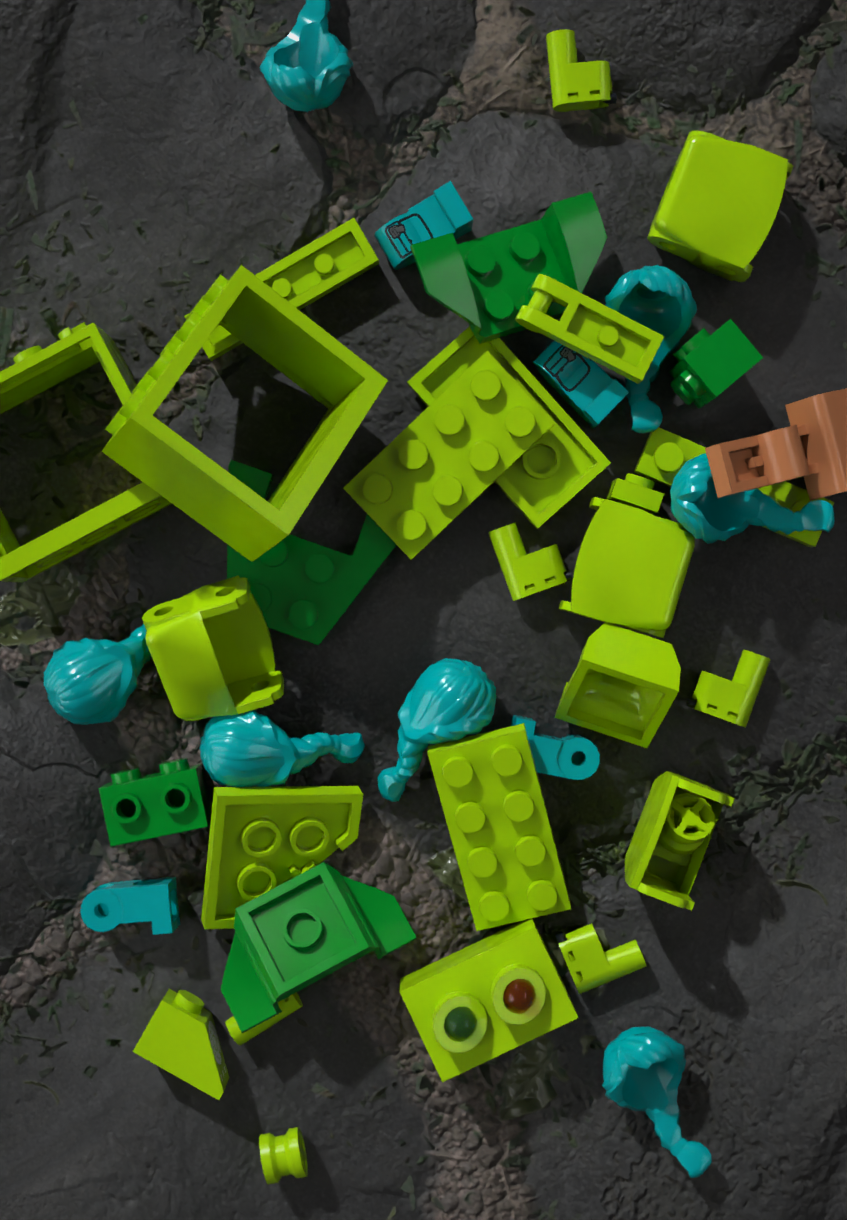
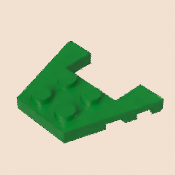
[227,460,396,645]

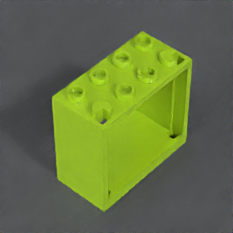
[101,265,388,562]
[0,322,172,583]

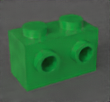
[668,319,763,409]
[98,758,212,847]

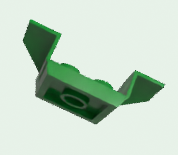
[410,191,607,344]
[220,862,417,1033]

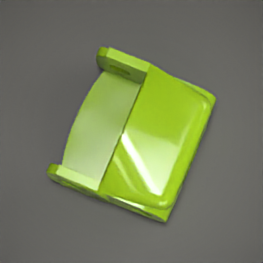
[647,130,793,282]
[559,497,695,638]
[142,576,284,721]
[625,771,735,911]

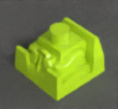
[554,622,681,748]

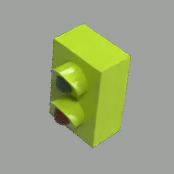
[399,918,578,1083]

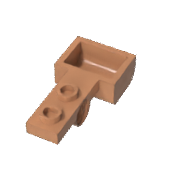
[705,388,847,501]

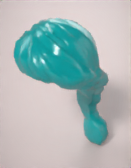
[259,0,354,112]
[605,265,697,433]
[670,453,835,544]
[44,623,152,725]
[377,658,496,802]
[199,710,365,787]
[602,1026,712,1178]

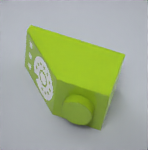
[133,989,229,1100]

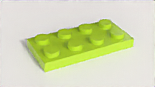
[407,326,611,529]
[344,351,555,560]
[427,723,571,931]

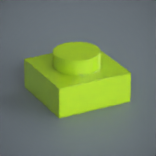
[606,473,664,515]

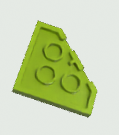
[201,786,363,929]

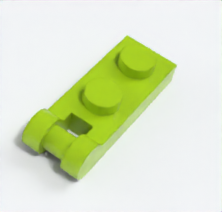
[515,274,665,384]

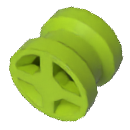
[658,793,715,855]
[259,1127,308,1185]

